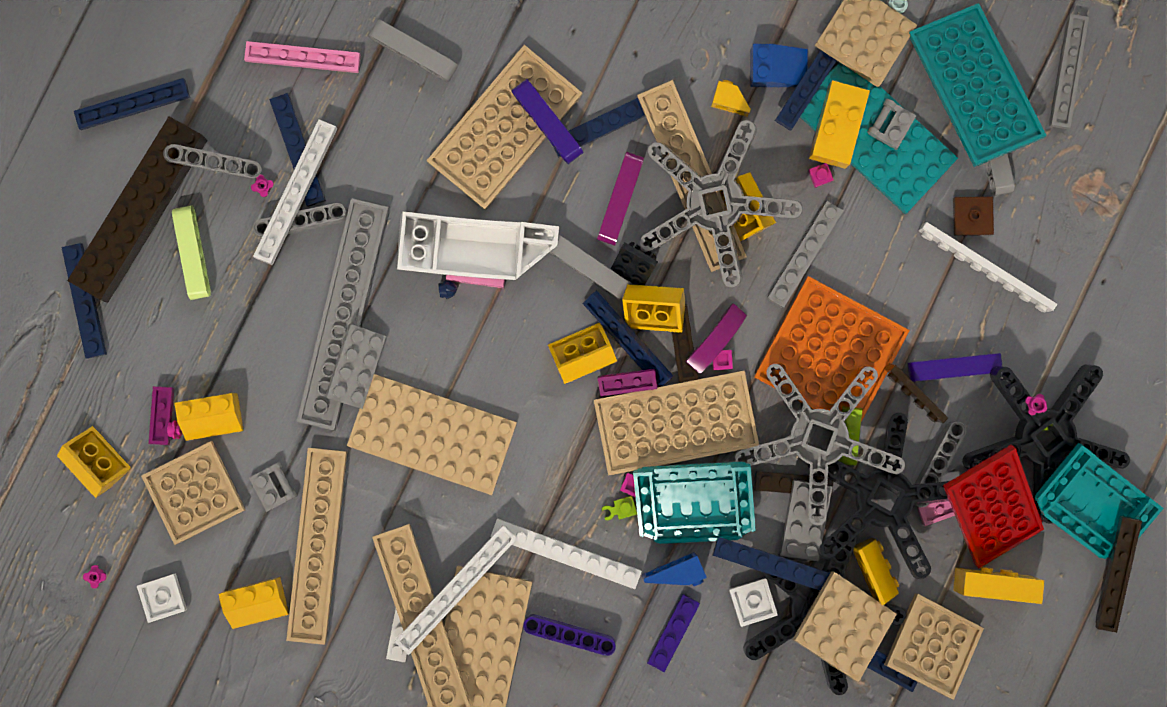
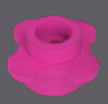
[251,175,274,197]
[1025,394,1047,415]
[167,420,183,439]
[83,565,107,589]

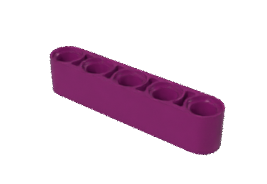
[597,152,644,246]

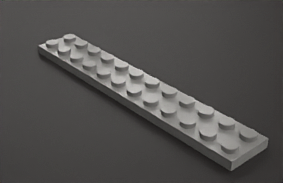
[297,198,389,430]

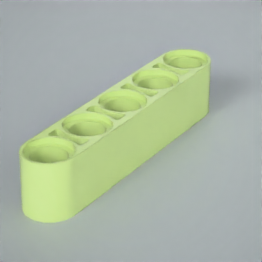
[172,205,211,300]

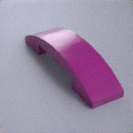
[685,303,747,374]

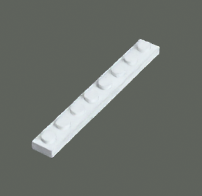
[253,119,337,265]
[918,222,1057,313]
[490,518,642,589]
[394,525,517,655]

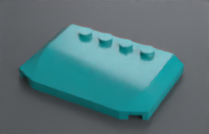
[1035,443,1164,559]
[633,462,756,544]

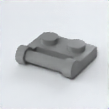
[867,99,916,150]
[249,462,297,512]

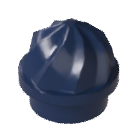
[438,280,457,299]

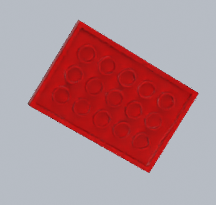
[943,445,1044,569]

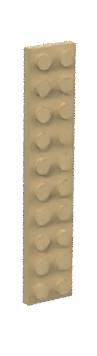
[637,80,747,272]
[286,448,347,645]
[372,524,471,707]

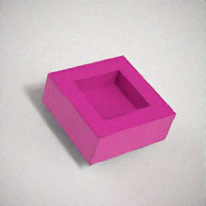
[808,163,834,188]
[712,350,733,370]
[620,473,636,497]

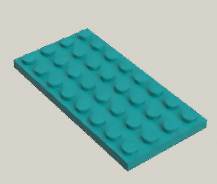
[909,3,1047,167]
[800,63,958,214]

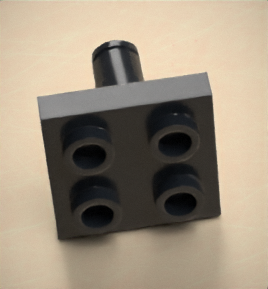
[611,242,658,286]

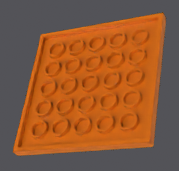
[754,276,910,422]

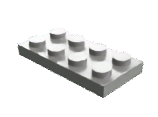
[325,324,386,409]
[780,479,832,562]

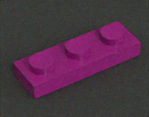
[598,369,658,396]
[148,386,174,445]

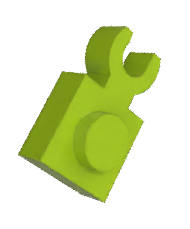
[602,495,637,520]

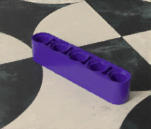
[511,79,584,164]
[907,353,1002,382]
[523,614,616,656]

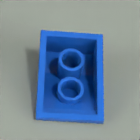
[750,44,808,87]
[642,552,707,586]

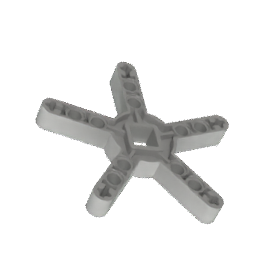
[640,120,803,287]
[735,364,905,525]

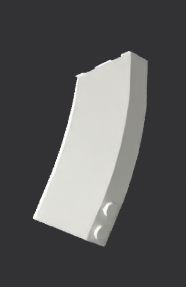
[397,212,559,280]

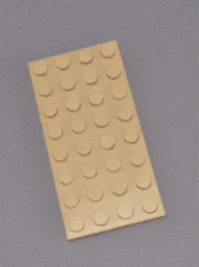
[426,45,583,210]
[594,371,759,476]
[347,374,517,495]
[427,565,532,707]

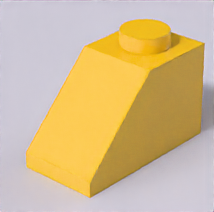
[711,80,751,117]

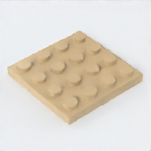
[815,0,917,87]
[141,441,246,545]
[793,571,897,682]
[884,594,984,700]

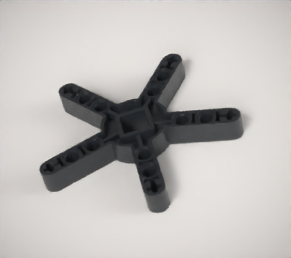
[962,364,1130,524]
[806,413,949,580]
[743,532,906,695]

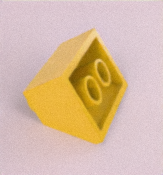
[719,172,776,242]
[622,284,685,333]
[548,323,617,384]
[174,393,244,441]
[57,426,131,498]
[853,538,899,605]
[218,577,289,629]

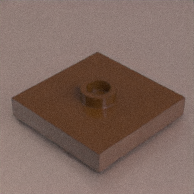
[953,197,994,236]

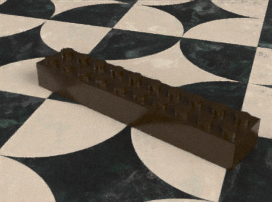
[67,116,208,303]

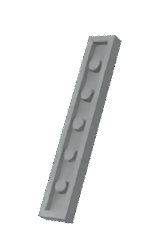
[1049,14,1089,130]
[767,201,843,308]

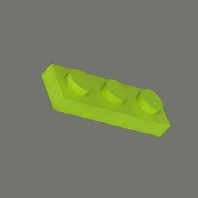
[838,406,862,465]

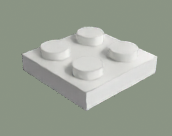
[137,573,187,623]
[729,578,778,627]

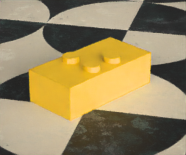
[809,80,870,169]
[953,567,1044,604]

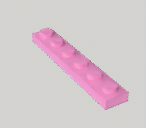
[244,41,361,73]

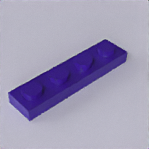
[647,594,700,672]

